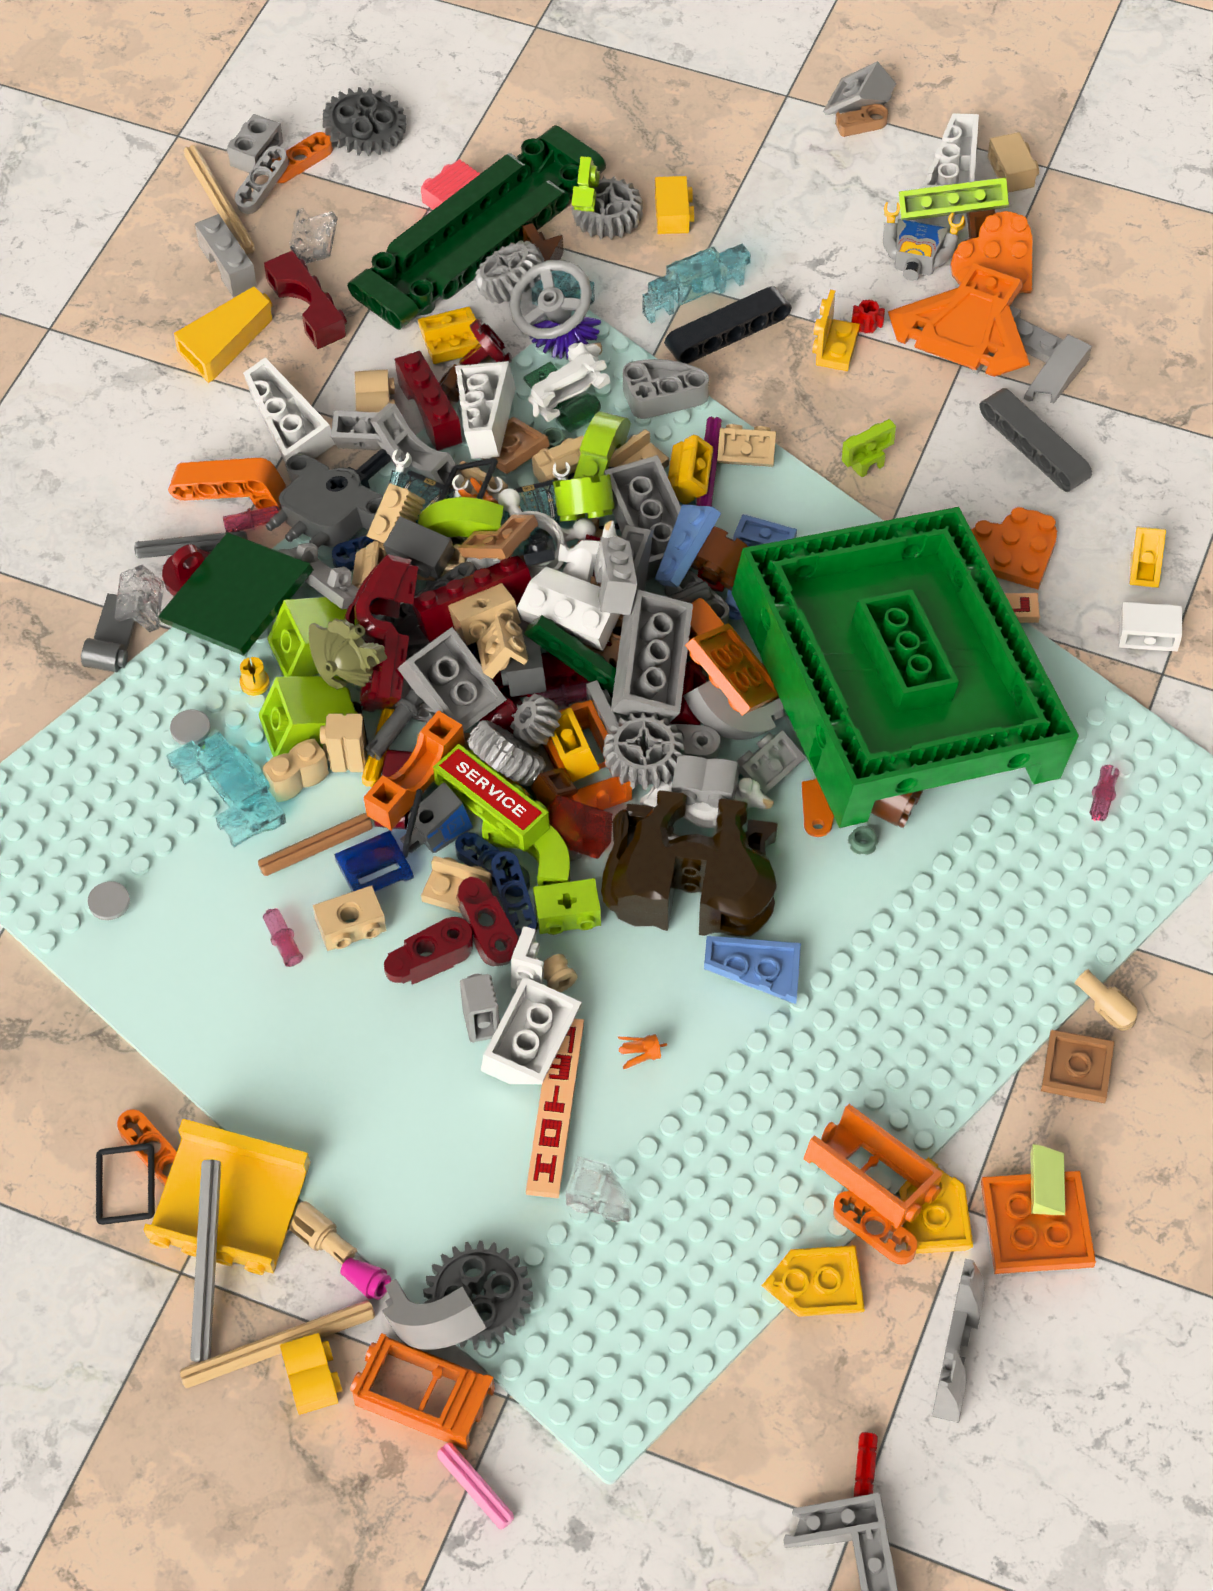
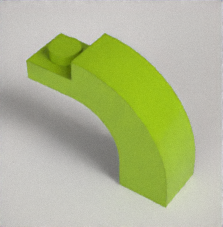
[573,411,631,478]
[418,497,504,537]
[482,821,571,886]

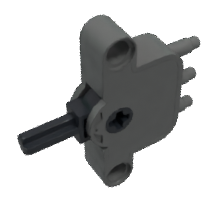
[265,449,391,548]

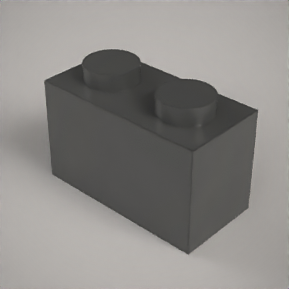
[383,516,455,579]

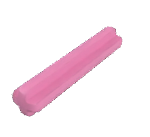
[437,1443,514,1529]

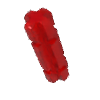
[854,1432,878,1497]

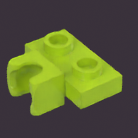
[572,156,600,212]
[841,419,896,477]

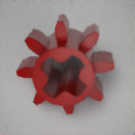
[851,300,885,333]

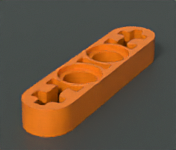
[117,1109,177,1186]

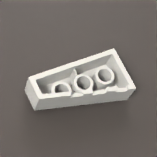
[920,113,979,189]
[243,357,335,464]

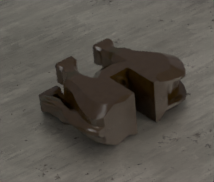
[601,790,778,937]

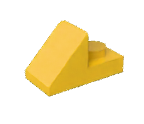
[1129,526,1166,588]

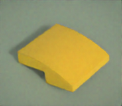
[418,306,479,364]

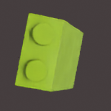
[267,597,358,677]
[258,676,358,757]

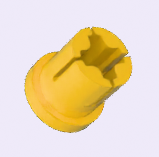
[240,657,270,696]

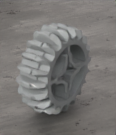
[572,176,643,240]
[475,241,544,304]
[603,712,685,791]
[467,720,546,786]

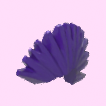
[529,316,601,359]

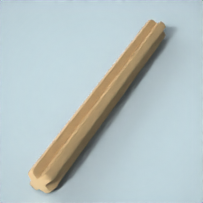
[184,145,255,255]
[180,1300,375,1388]

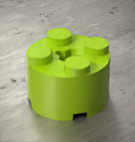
[553,474,615,522]

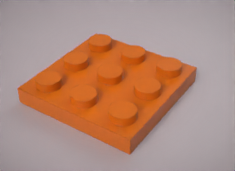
[685,623,779,716]
[981,1171,1096,1274]

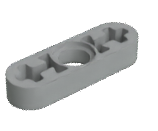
[235,146,289,214]

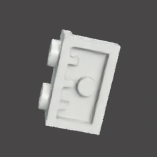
[511,926,544,990]

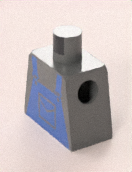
[400,782,473,853]

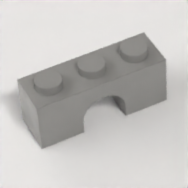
[195,214,257,297]
[594,536,638,616]

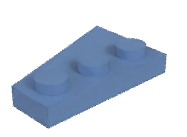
[655,505,721,587]
[704,936,801,1004]

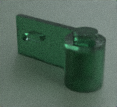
[523,361,601,433]

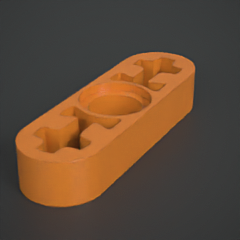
[270,132,333,183]
[833,1191,917,1265]

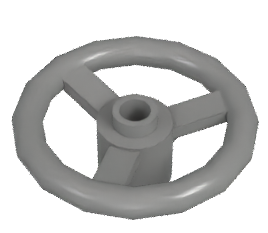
[509,260,592,339]

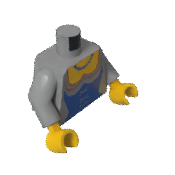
[883,202,966,281]

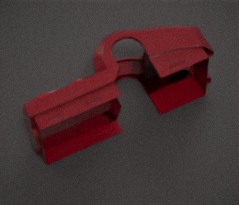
[344,554,418,712]

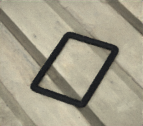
[437,458,498,502]
[402,789,423,858]
[96,1143,155,1225]

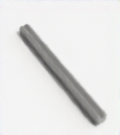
[190,1159,221,1362]

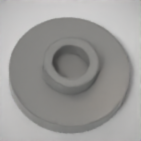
[170,709,211,746]
[88,882,130,920]

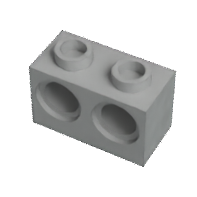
[227,114,283,173]

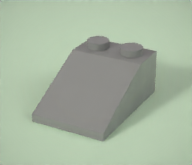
[397,627,507,731]

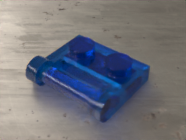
[334,830,414,892]

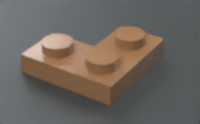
[459,515,539,560]

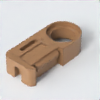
[835,104,888,137]

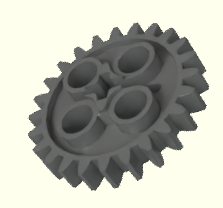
[322,87,406,156]
[423,1240,533,1350]

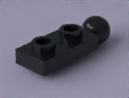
[524,533,555,566]

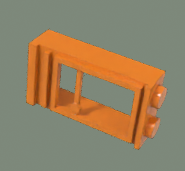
[543,700,632,819]
[804,1104,943,1230]
[350,1333,495,1450]

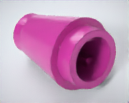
[340,1257,391,1300]

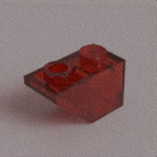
[547,795,613,859]

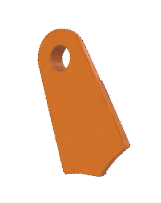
[802,778,834,837]

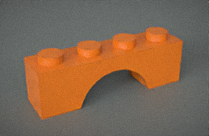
[364,710,465,831]

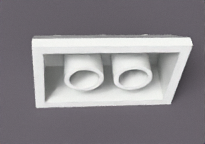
[517,566,620,651]
[481,976,582,1084]

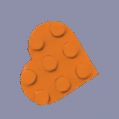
[950,211,1032,293]
[971,507,1057,590]

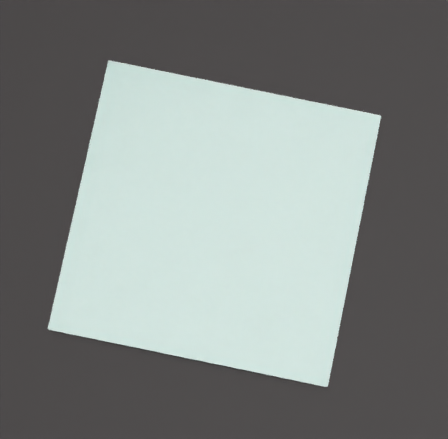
[0,310,1213,1484]

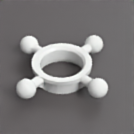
[466,488,596,579]

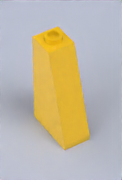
[174,286,273,383]

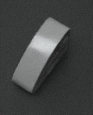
[623,359,709,419]

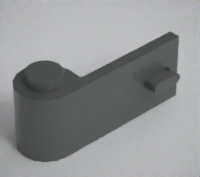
[81,593,142,672]

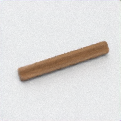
[258,813,373,876]

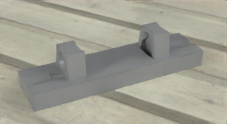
[278,543,358,609]

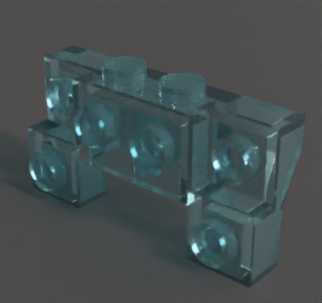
[642,243,751,324]
[166,732,286,847]

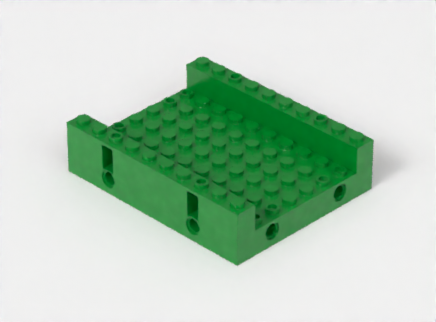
[731,507,1079,828]

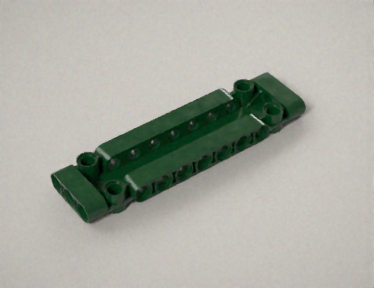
[347,125,606,330]

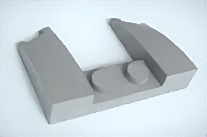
[971,306,1092,403]
[932,1259,985,1423]
[783,1493,898,1591]

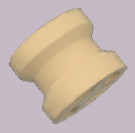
[543,954,577,992]

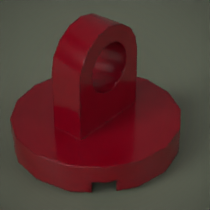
[459,319,512,365]
[162,544,210,596]

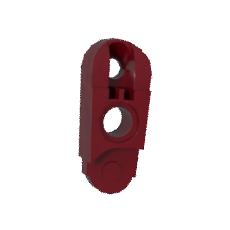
[456,877,519,966]
[384,917,473,985]

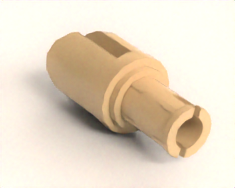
[1075,969,1138,1031]
[289,1201,357,1265]

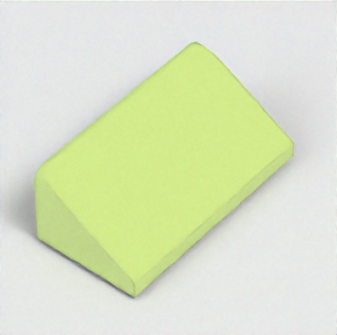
[1030,1144,1065,1215]

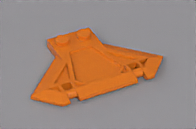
[888,263,1030,377]

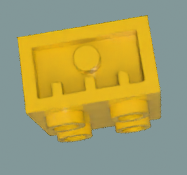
[812,289,860,371]

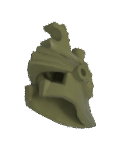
[309,618,387,689]

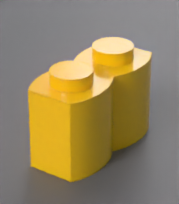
[279,1333,342,1415]

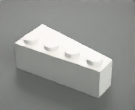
[455,361,516,459]

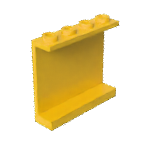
[143,1119,311,1275]

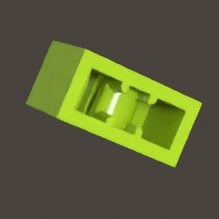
[533,878,601,935]

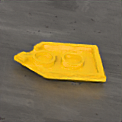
[899,1157,973,1254]
[761,1245,865,1317]

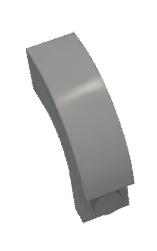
[370,403,462,492]
[683,681,785,740]
[382,1279,486,1350]

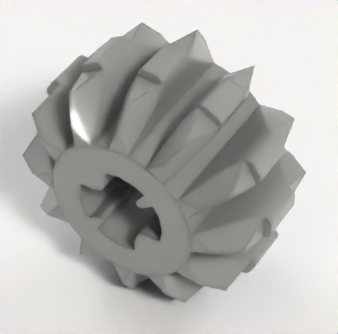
[510,693,562,747]

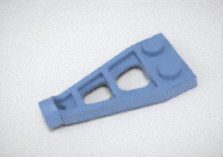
[725,514,797,620]

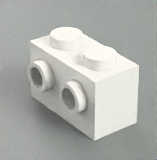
[1119,602,1182,652]

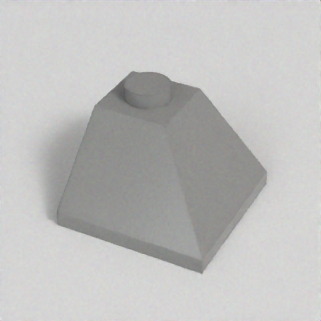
[823,61,896,115]

